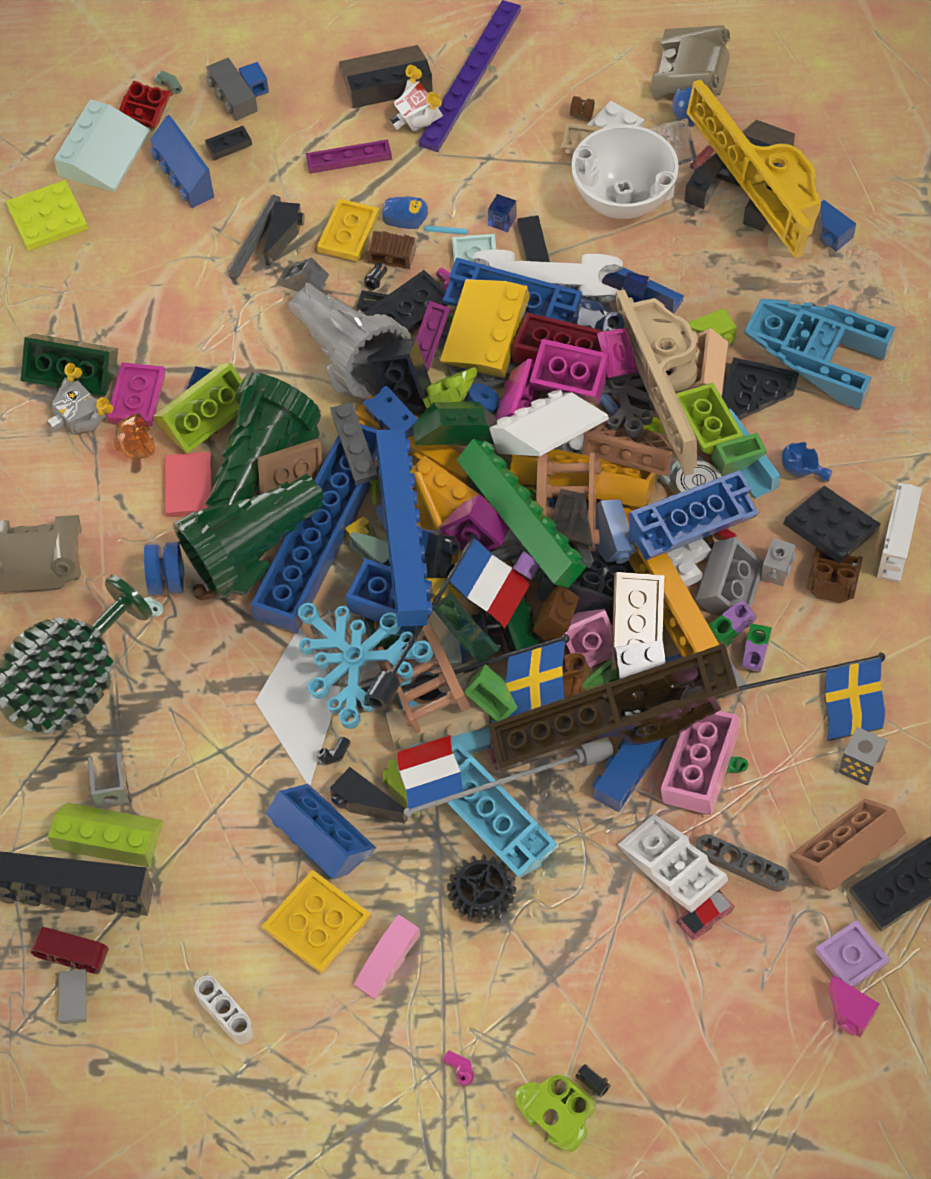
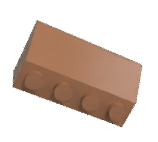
[790,798,906,891]

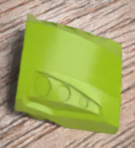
[423,367,477,408]

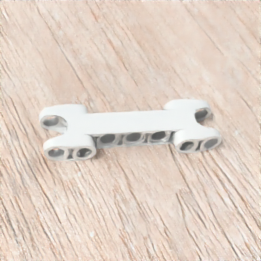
[474,250,623,303]

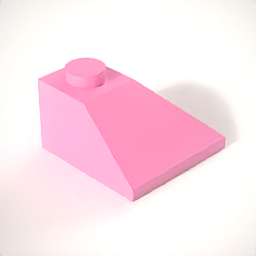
[562,609,613,670]

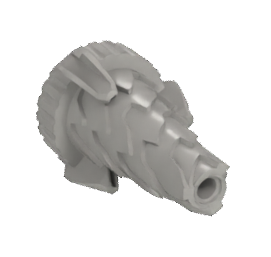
[288,283,411,399]

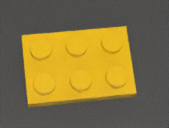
[317,199,380,262]

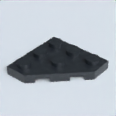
[721,357,799,420]

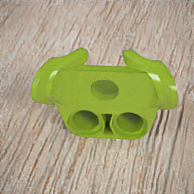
[515,1075,596,1152]

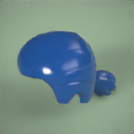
[781,442,832,482]

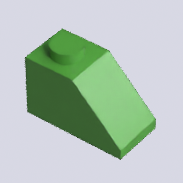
[711,432,767,477]
[464,664,517,721]

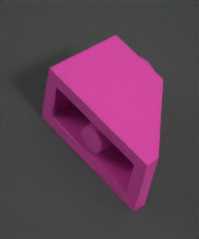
[828,975,880,1038]

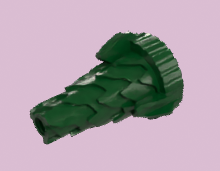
[204,372,321,508]
[173,473,324,599]

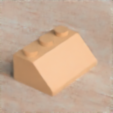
[675,328,728,396]

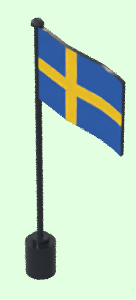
[357,634,570,717]
[683,652,886,741]

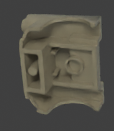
[650,25,730,101]
[0,515,82,592]

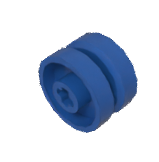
[144,541,185,596]

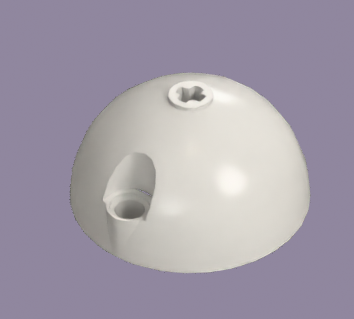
[571,125,679,219]

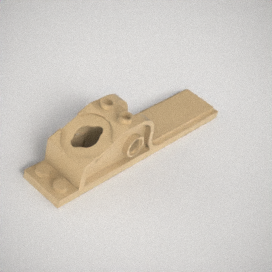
[616,289,698,476]

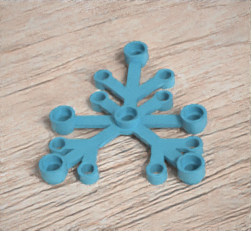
[298,603,433,729]

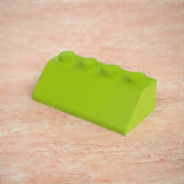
[153,363,243,454]
[48,802,163,867]

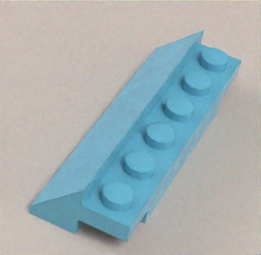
[447,741,559,878]

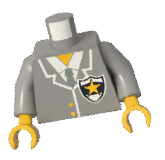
[47,363,113,435]

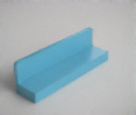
[729,409,780,499]

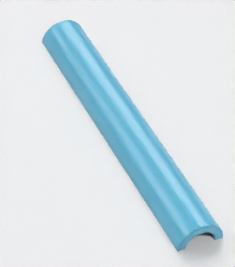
[424,225,468,235]

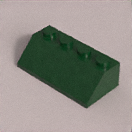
[20,334,118,396]
[500,594,541,653]

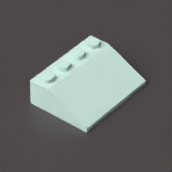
[54,99,150,192]

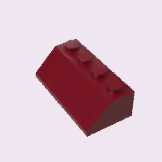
[512,312,603,364]

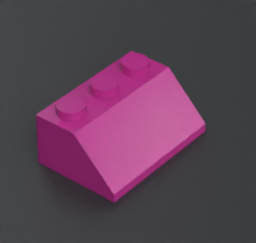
[529,339,608,405]
[495,359,540,419]

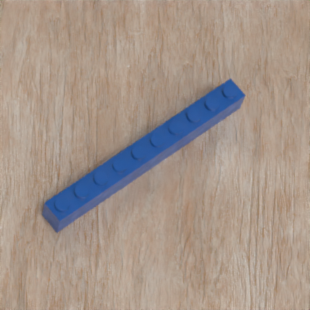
[375,429,432,627]

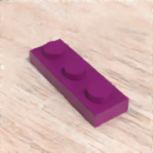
[416,301,450,371]

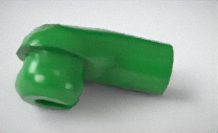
[725,757,749,776]

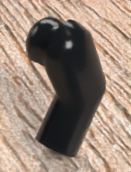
[317,737,351,765]

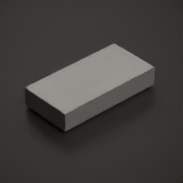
[59,969,87,1024]

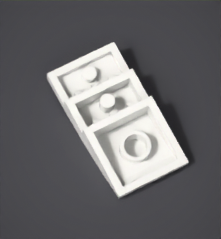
[618,814,728,913]

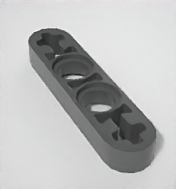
[695,834,789,892]

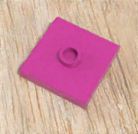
[597,328,638,378]

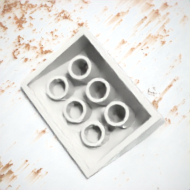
[489,390,609,456]

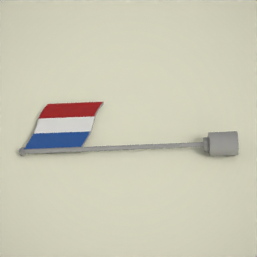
[397,735,613,817]

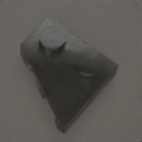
[551,489,593,547]

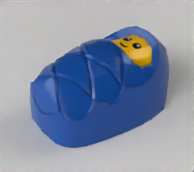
[382,196,428,229]

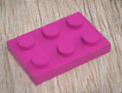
[107,362,166,426]

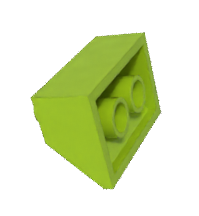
[676,383,744,455]

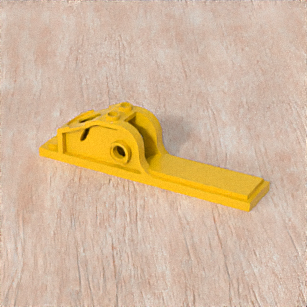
[687,80,821,258]

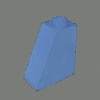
[580,500,637,563]

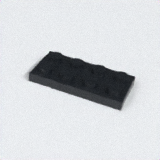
[364,270,447,333]
[849,836,931,931]

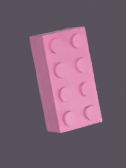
[661,709,740,815]

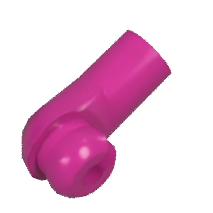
[436,267,450,290]
[443,1050,474,1085]

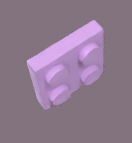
[815,920,890,987]

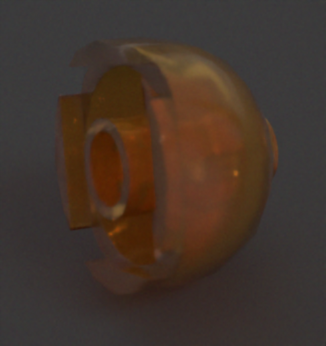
[113,413,155,460]

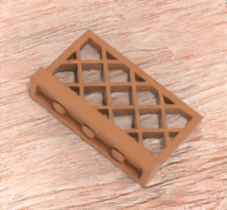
[583,420,677,476]

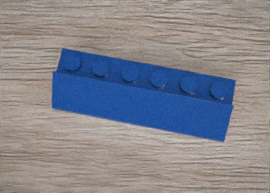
[443,257,582,324]
[629,470,759,561]

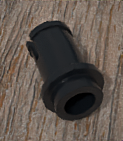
[364,263,388,290]
[575,1064,611,1097]

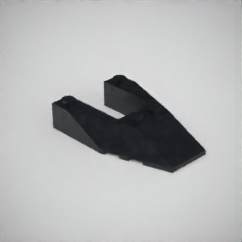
[684,120,795,231]

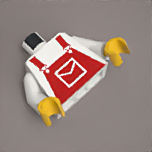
[390,65,443,131]

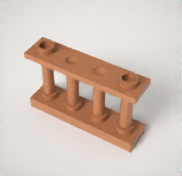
[537,453,601,551]
[378,623,471,734]

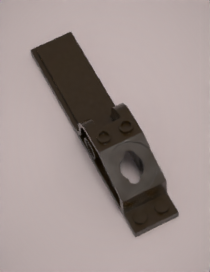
[488,643,740,772]

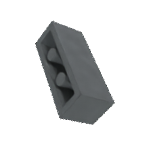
[206,57,258,121]

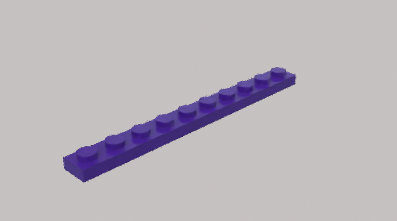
[419,0,521,152]

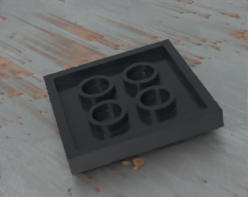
[783,485,881,563]

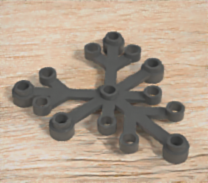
[547,346,669,439]

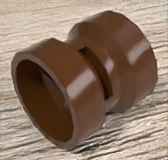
[570,96,595,120]

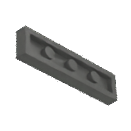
[330,402,378,485]

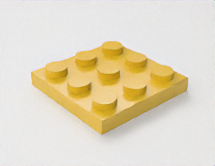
[262,870,372,975]

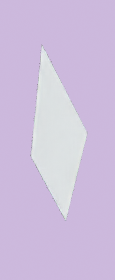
[255,628,340,785]

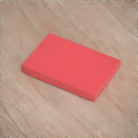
[165,452,212,517]

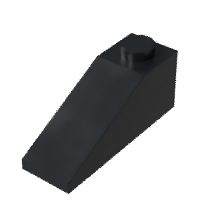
[263,201,305,266]
[330,767,408,824]

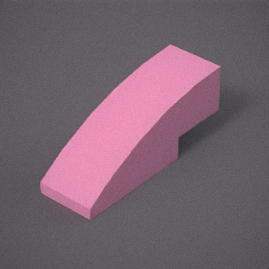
[354,914,420,1000]

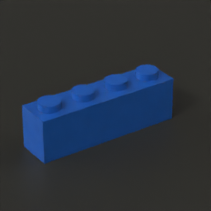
[592,737,669,812]

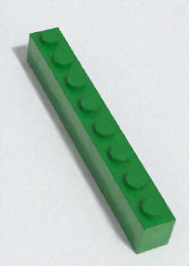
[456,439,586,588]

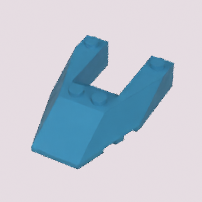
[744,299,896,410]

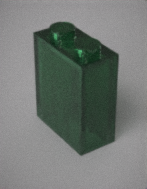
[432,592,499,662]

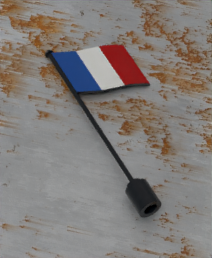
[364,534,530,710]

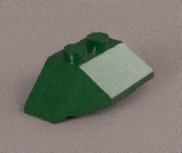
[412,402,499,445]

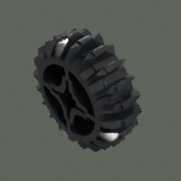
[447,854,516,924]

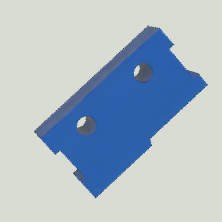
[363,386,418,439]

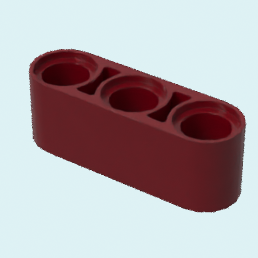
[30,927,109,974]

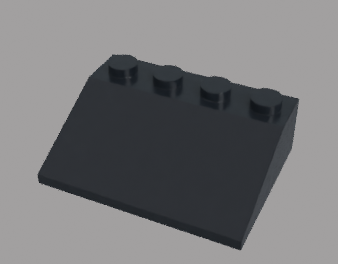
[339,45,433,108]
[535,542,636,625]

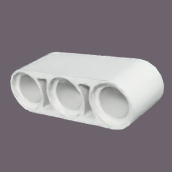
[194,976,254,1044]

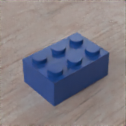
[346,558,433,634]

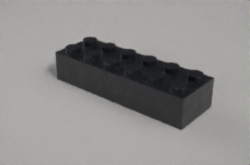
[0,851,154,918]

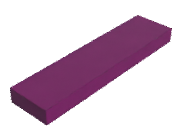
[305,139,392,174]

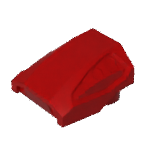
[119,81,173,128]

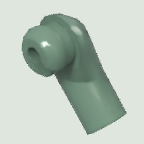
[154,71,182,94]

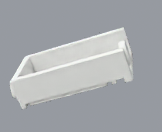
[877,483,922,583]

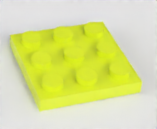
[6,179,88,251]

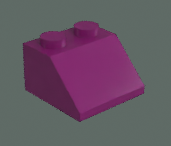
[439,494,510,551]

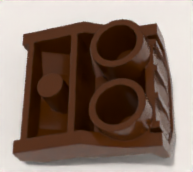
[807,547,863,603]

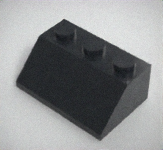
[367,338,432,412]

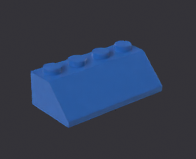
[150,115,214,208]
[265,784,376,879]

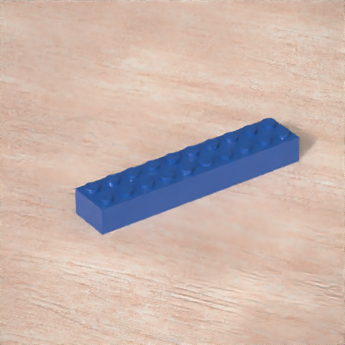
[251,424,378,634]

